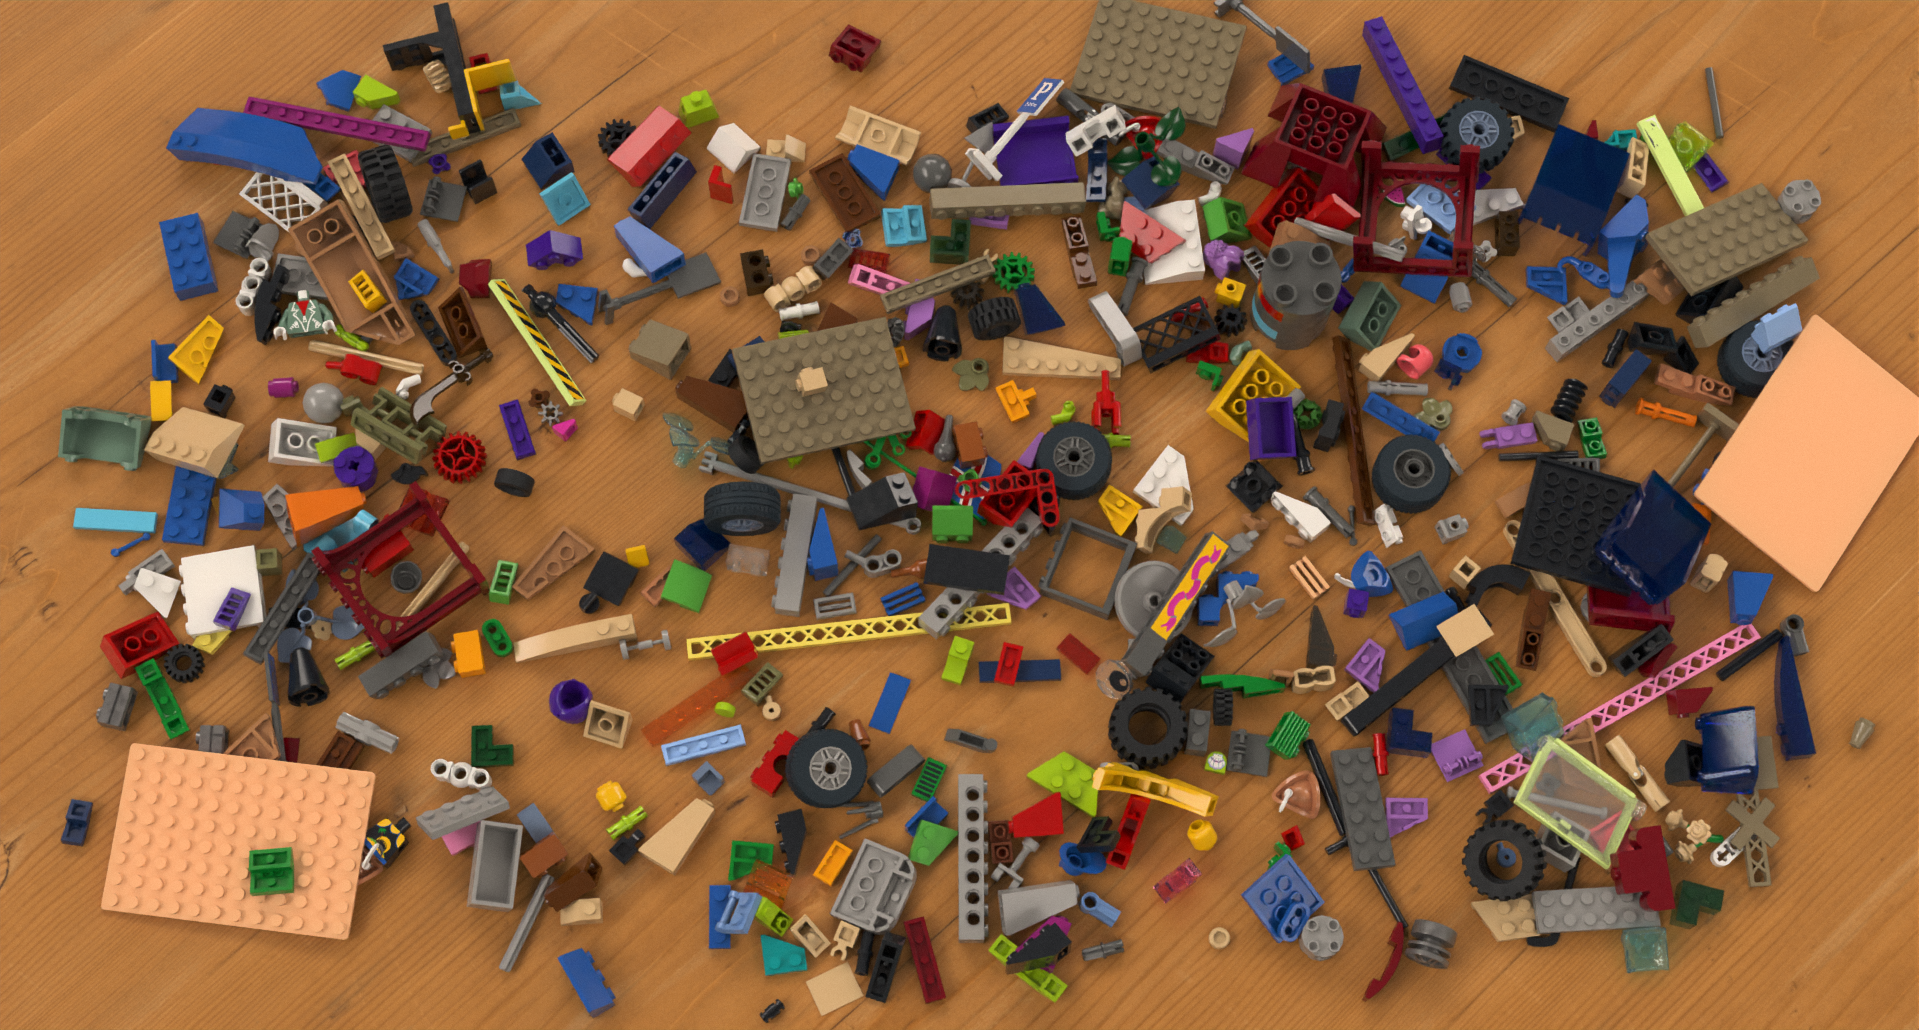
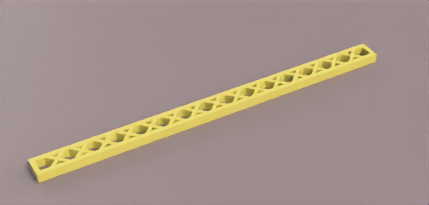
[687,603,1011,661]

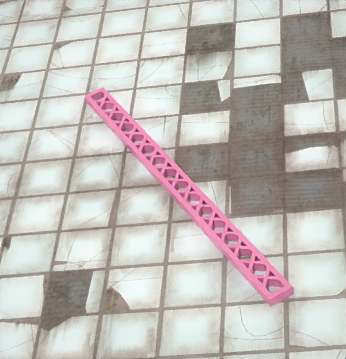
[1478,624,1761,794]

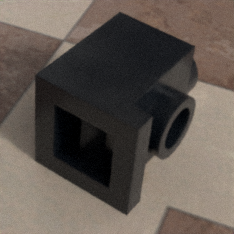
[203,384,236,419]

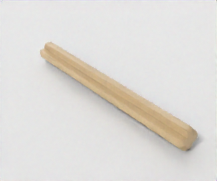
[308,340,424,375]
[387,541,469,633]

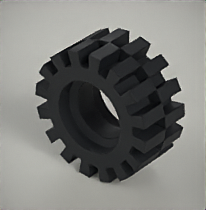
[164,644,205,683]
[1213,689,1233,726]

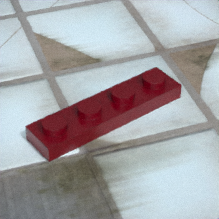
[904,916,946,1004]

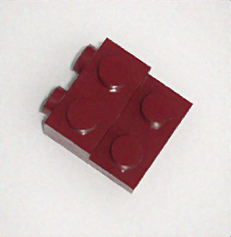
[829,24,881,73]

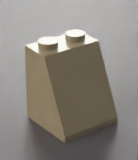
[629,319,691,380]

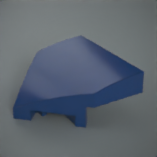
[316,70,361,112]
[394,258,440,300]

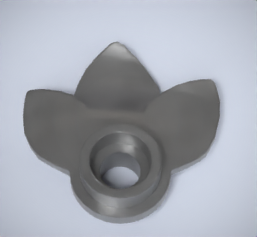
[423,648,456,689]

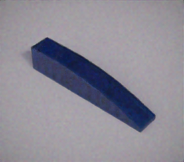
[1774,636,1816,761]

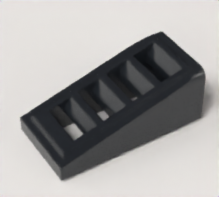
[966,103,1009,133]

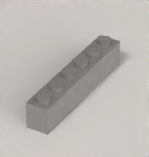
[771,494,817,617]

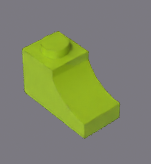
[941,636,974,686]

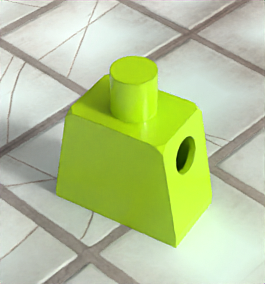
[678,90,719,128]

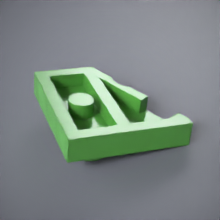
[908,819,959,866]

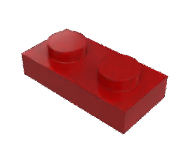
[994,642,1024,687]

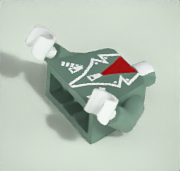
[274,290,337,340]

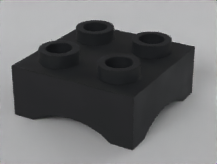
[1313,399,1346,452]

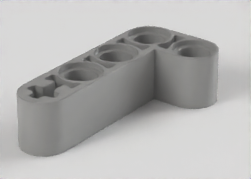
[1088,291,1142,366]

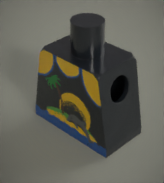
[365,817,412,869]

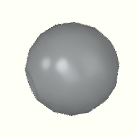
[302,382,344,424]

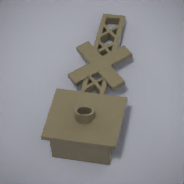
[1708,736,1780,888]

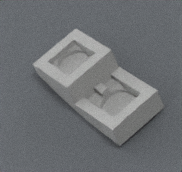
[1547,296,1590,333]
[847,450,872,489]

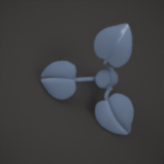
[277,569,364,663]

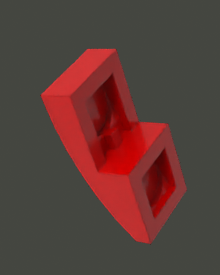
[1186,342,1228,364]

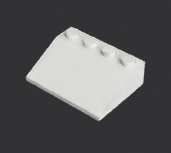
[1143,200,1205,285]

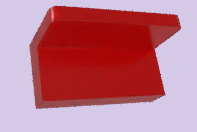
[708,165,734,204]
[905,410,945,455]
[711,632,758,676]

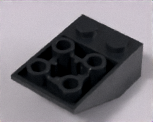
[1145,633,1215,704]
[1005,923,1072,975]

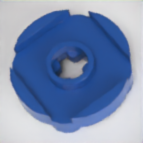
[1442,333,1482,373]

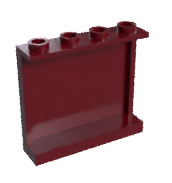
[1586,560,1675,634]

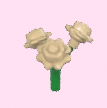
[1665,809,1724,864]

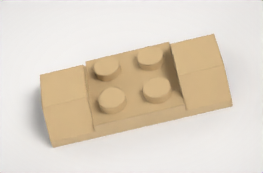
[835,106,921,166]

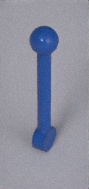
[111,533,151,557]

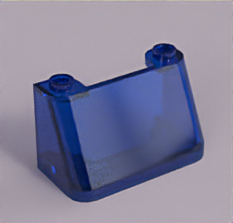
[1695,706,1759,794]

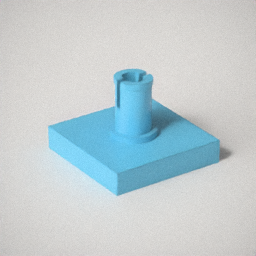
[539,172,591,226]

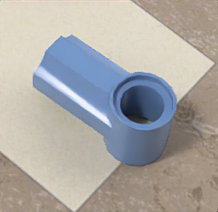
[1079,892,1121,928]

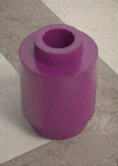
[268,377,299,398]

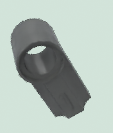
[1780,614,1809,657]

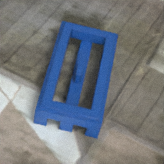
[880,582,926,616]

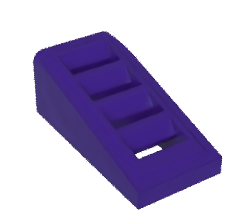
[213,587,251,632]

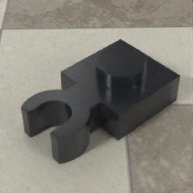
[1475,789,1514,825]

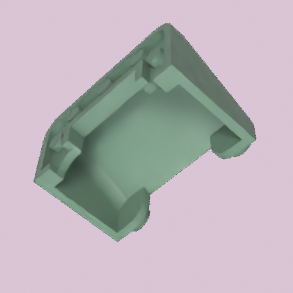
[58,406,152,471]

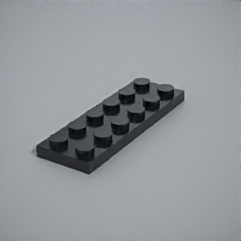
[1449,55,1569,132]

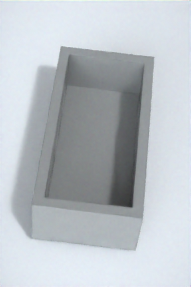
[467,820,523,912]

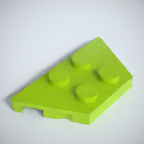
[1026,751,1098,818]

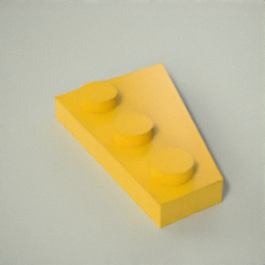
[168,315,224,385]

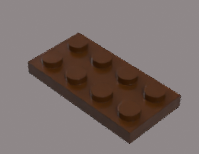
[809,153,881,234]

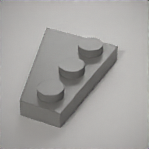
[262,484,297,551]

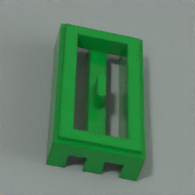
[1485,652,1523,696]

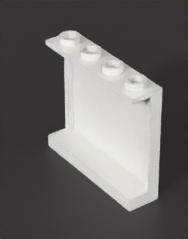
[179,545,267,640]

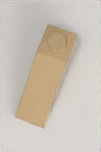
[1616,137,1649,198]
[1358,333,1415,381]

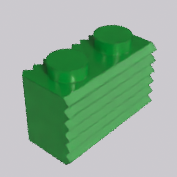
[1107,237,1132,277]
[1265,711,1311,760]

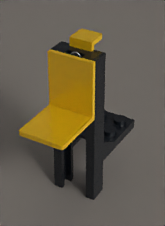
[383,2,516,140]

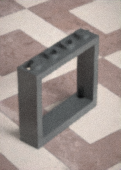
[1038,518,1137,620]

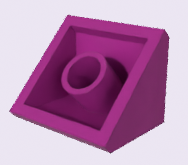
[912,466,958,511]

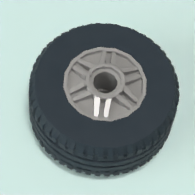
[785,729,868,808]

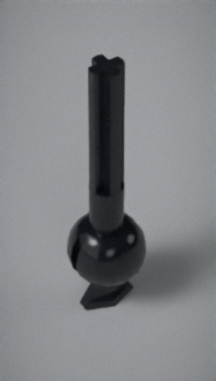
[521,284,599,363]

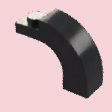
[1464,564,1530,608]

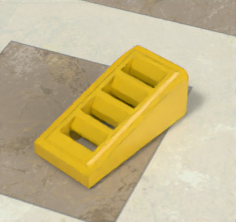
[348,269,387,313]

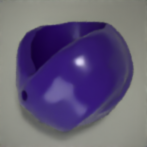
[549,679,593,724]

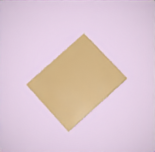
[1436,604,1494,657]
[806,962,864,1016]

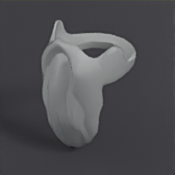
[245,223,279,262]

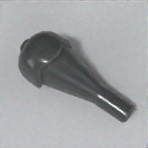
[934,415,956,462]

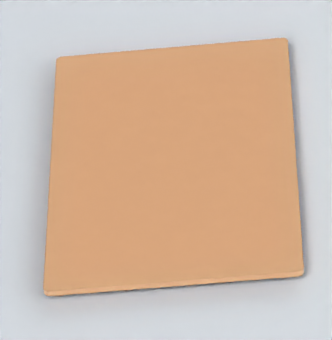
[1694,315,1919,592]
[101,743,376,940]

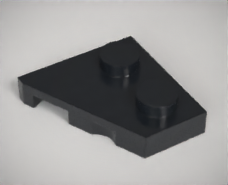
[1468,685,1509,727]

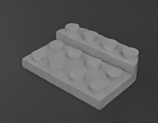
[830,839,917,935]

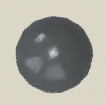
[913,154,952,193]

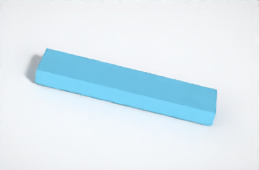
[73,508,158,534]

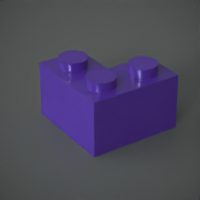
[526,230,583,270]

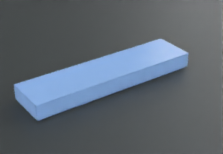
[661,724,746,766]

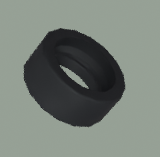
[728,436,764,474]
[494,468,535,497]

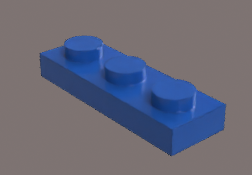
[709,885,731,949]

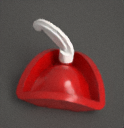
[1119,116,1163,160]

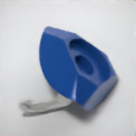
[1334,551,1393,597]

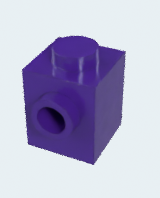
[1343,588,1369,618]

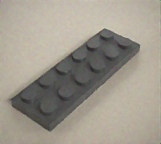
[1330,747,1396,871]

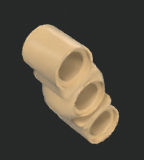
[764,266,822,312]

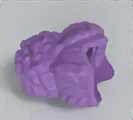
[1203,240,1244,280]

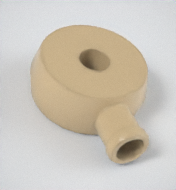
[762,695,782,721]

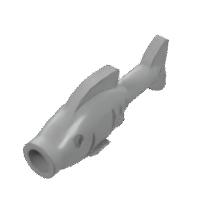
[417,219,454,274]

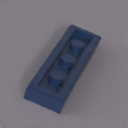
[979,659,1061,683]

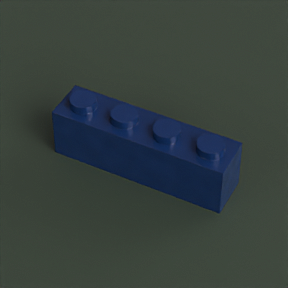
[627,152,697,229]

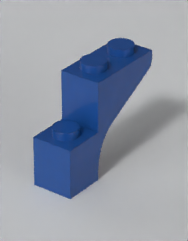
[1197,571,1259,626]

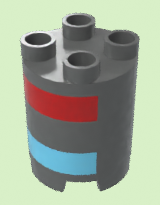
[1250,241,1342,350]

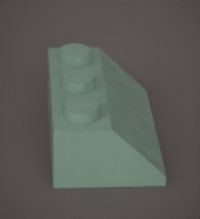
[1338,281,1401,351]

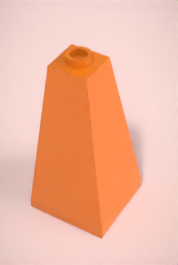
[285,486,367,547]

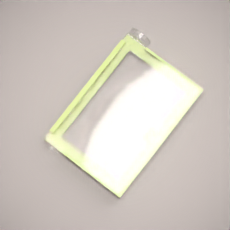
[1513,734,1647,869]

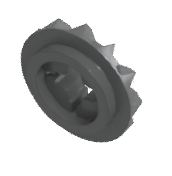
[887,317,904,348]

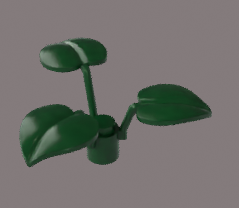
[1108,107,1186,187]

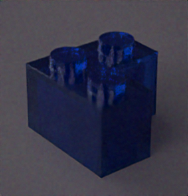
[1386,708,1433,758]

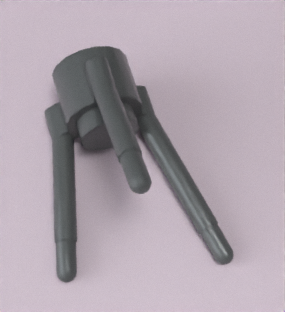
[839,801,883,839]

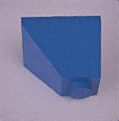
[219,489,264,531]

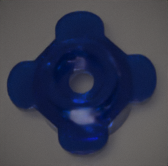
[842,229,863,248]

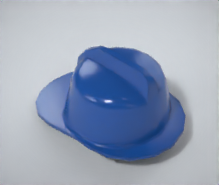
[1059,842,1107,876]

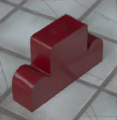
[1610,825,1676,912]

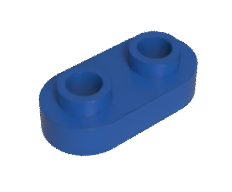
[1277,901,1310,942]

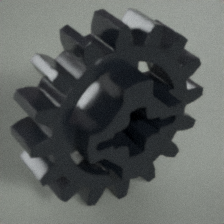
[598,119,636,157]

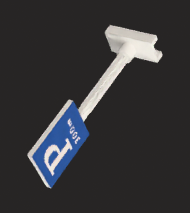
[965,78,1064,181]

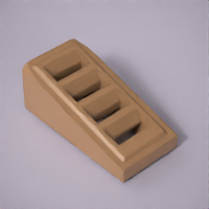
[1269,669,1294,688]

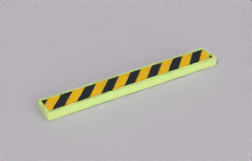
[488,279,586,406]

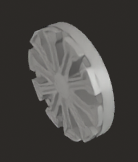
[1439,443,1464,476]

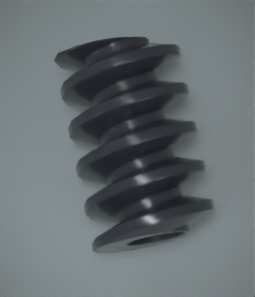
[1550,379,1588,423]

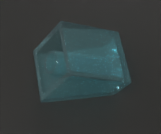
[1502,692,1565,763]

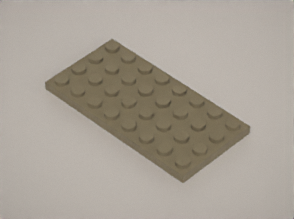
[1645,183,1808,296]

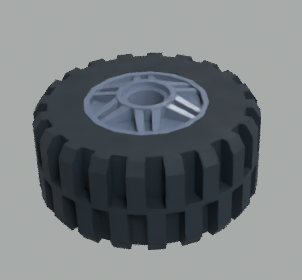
[1439,97,1515,174]

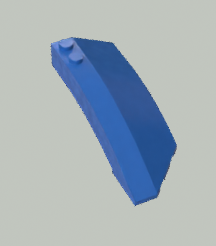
[166,108,323,184]

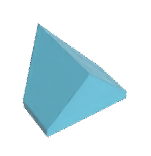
[499,81,542,111]

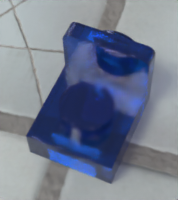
[1434,359,1463,391]

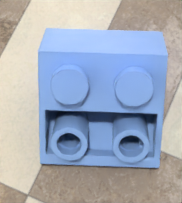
[1751,303,1802,354]

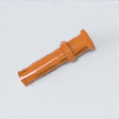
[1635,397,1697,428]

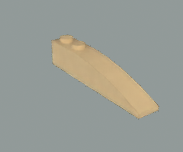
[513,614,637,663]

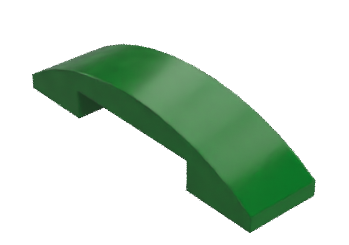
[135,658,190,740]

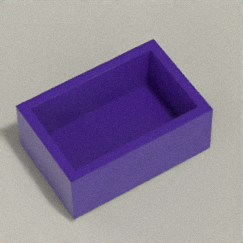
[1246,397,1296,460]

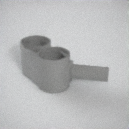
[844,549,902,578]

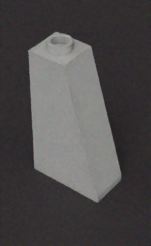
[998,880,1080,936]

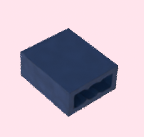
[1599,349,1652,408]

